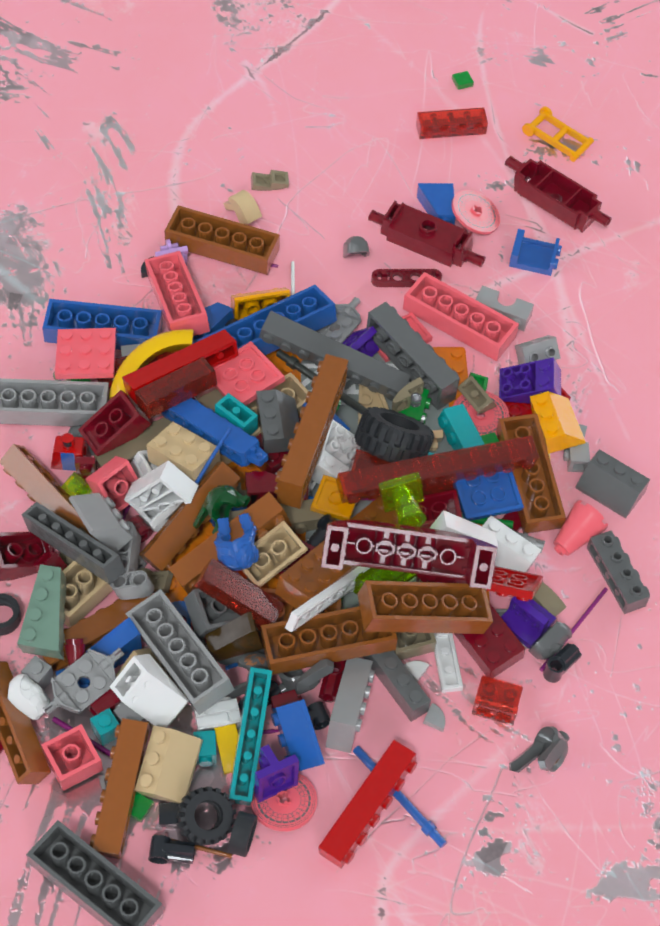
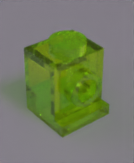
[61,472,92,496]

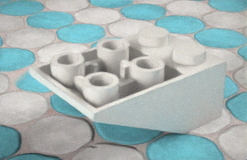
[311,420,361,484]
[110,654,189,728]

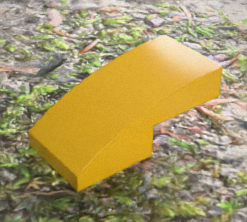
[214,724,238,775]

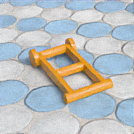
[522,106,594,162]

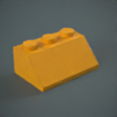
[231,287,290,320]
[530,391,586,454]

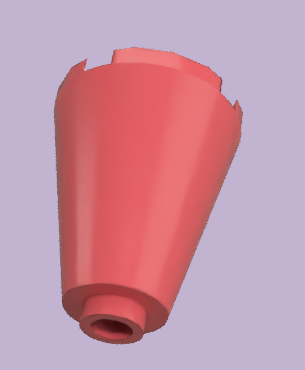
[553,500,608,556]

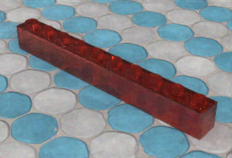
[336,435,539,504]

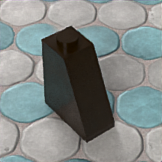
[204,612,263,662]

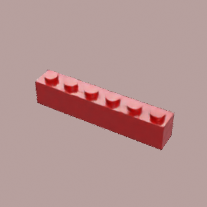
[122,329,239,404]
[318,740,418,869]

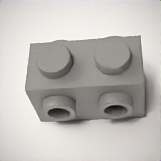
[515,335,561,364]

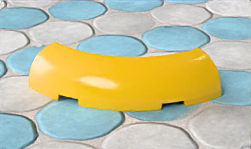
[109,329,194,399]

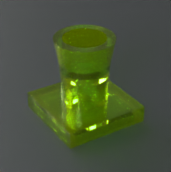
[379,472,426,527]

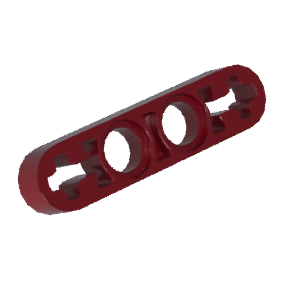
[371,269,442,287]

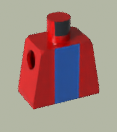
[51,433,91,471]

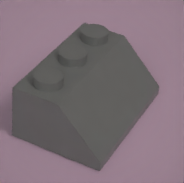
[256,389,299,453]
[575,449,650,519]

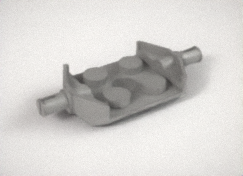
[316,297,361,343]
[43,648,124,715]

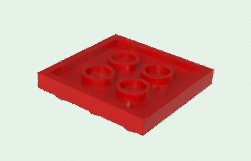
[486,566,543,601]

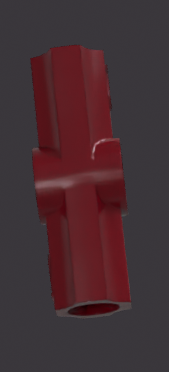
[318,660,346,703]

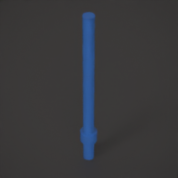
[353,746,447,848]

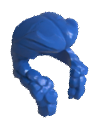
[214,513,259,571]

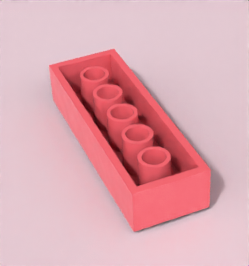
[144,251,210,336]
[403,272,519,361]

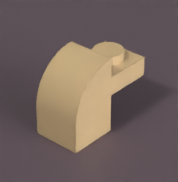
[223,190,262,224]

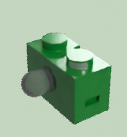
[398,388,432,425]

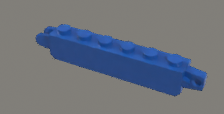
[155,387,268,467]

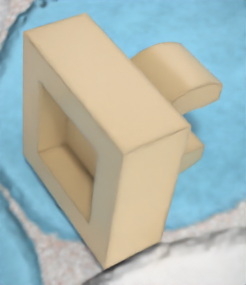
[429,430,443,451]

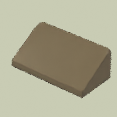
[458,375,497,414]

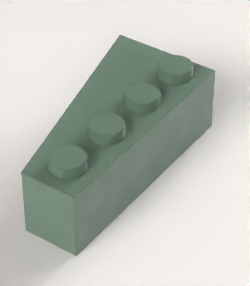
[17,564,66,660]

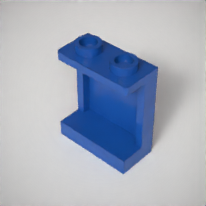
[509,229,562,276]

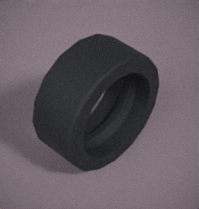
[0,593,21,636]
[228,811,258,857]

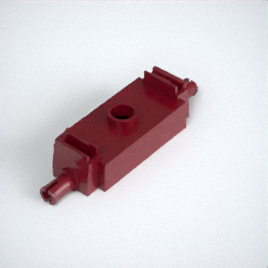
[505,156,612,233]
[368,200,486,267]

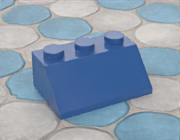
[271,699,325,771]

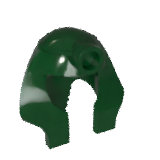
[193,485,251,534]

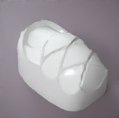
[7,674,50,720]

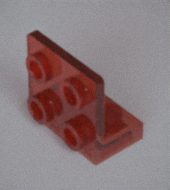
[472,676,523,726]

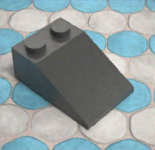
[184,578,262,638]

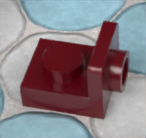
[75,456,98,487]

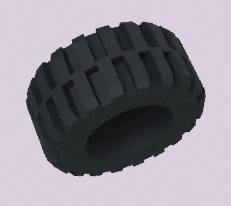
[354,407,434,467]

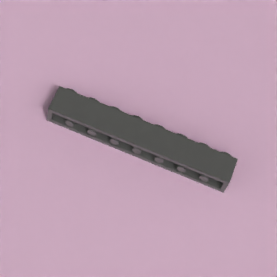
[259,311,411,401]

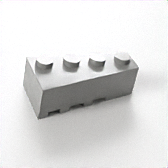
[326,658,375,753]

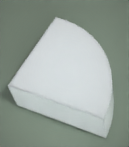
[404,661,429,682]

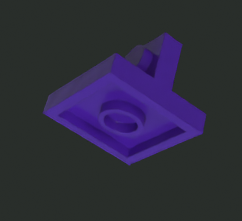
[342,326,380,357]
[501,596,556,649]
[254,744,299,803]

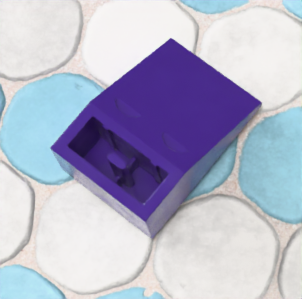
[499,357,561,404]

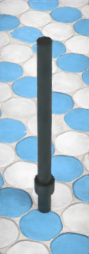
[276,350,367,414]

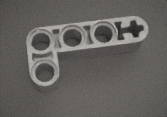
[110,521,154,600]

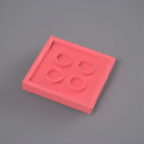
[55,328,116,380]
[204,341,285,406]

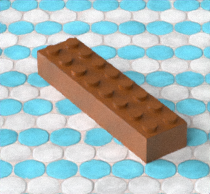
[274,354,349,509]
[275,495,400,609]

